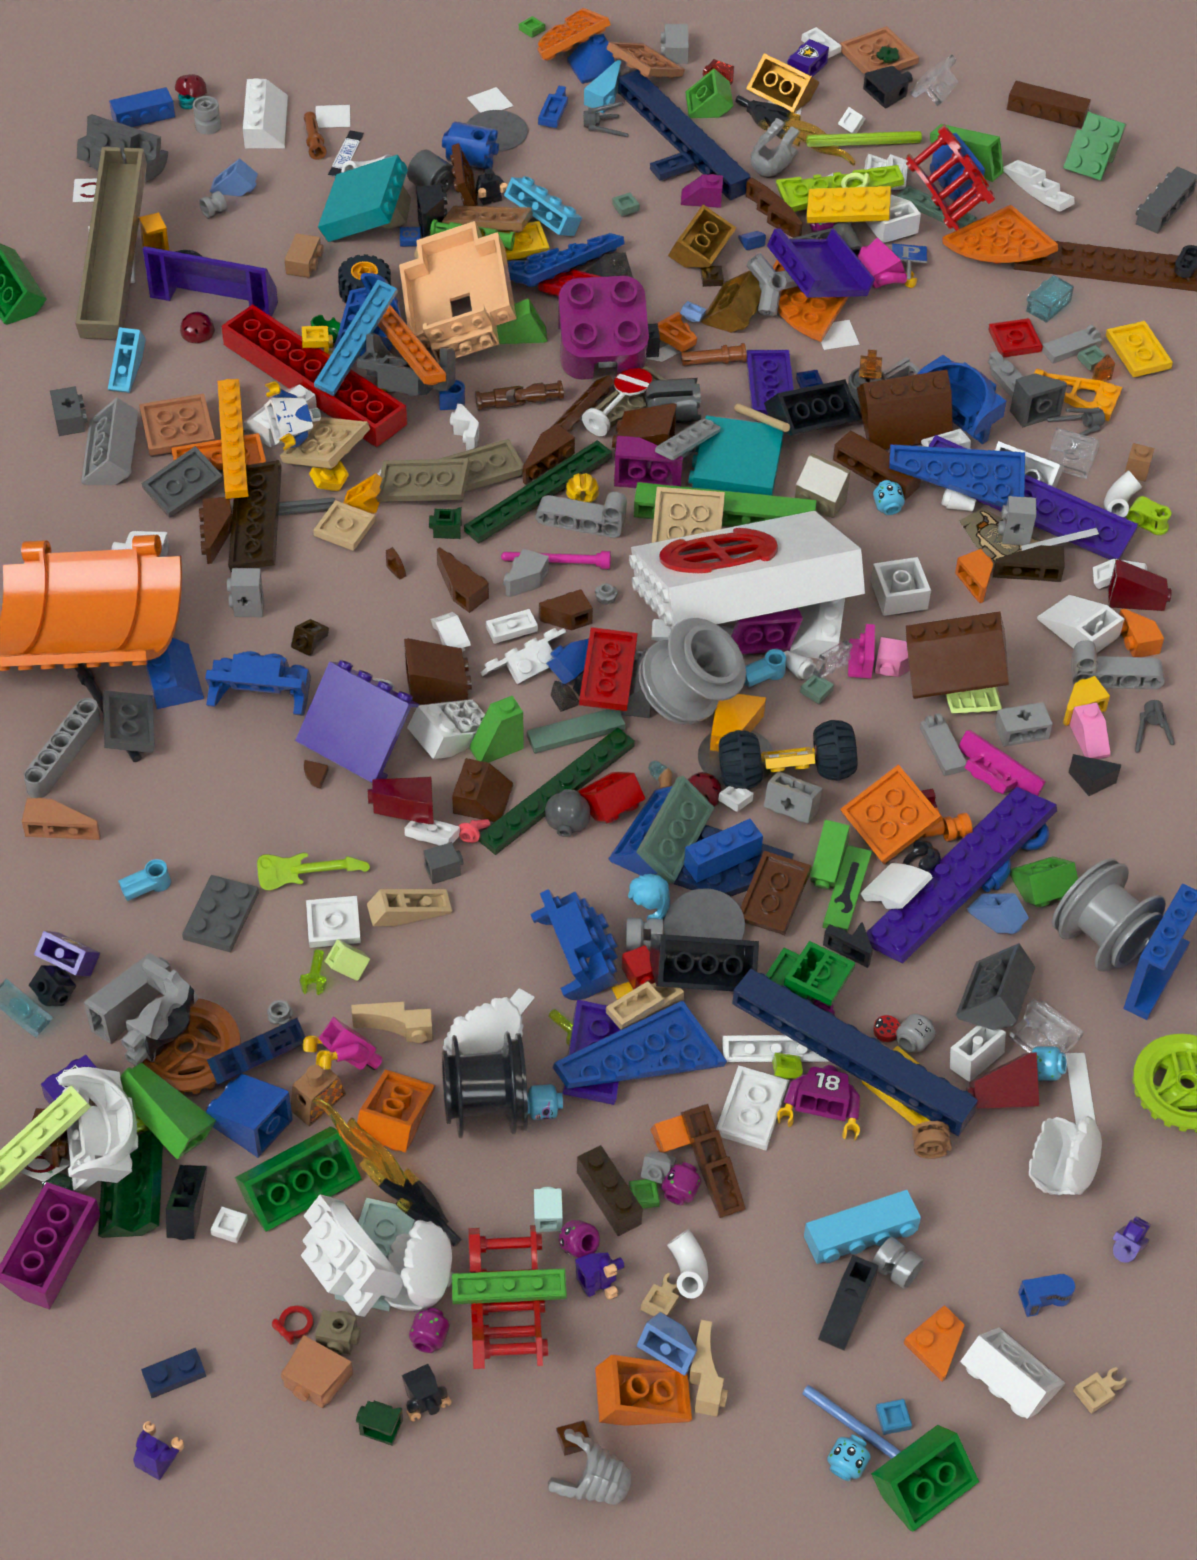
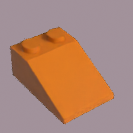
[355,1069,435,1153]
[595,1354,692,1426]

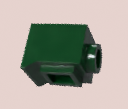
[429,507,462,539]
[356,1400,403,1446]

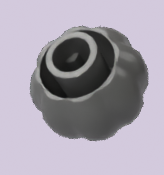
[545,789,591,837]

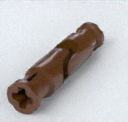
[475,380,564,411]

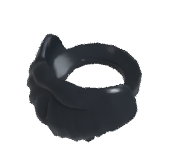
[903,840,941,872]

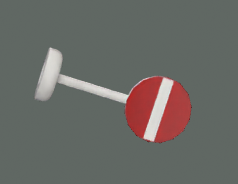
[582,368,652,436]

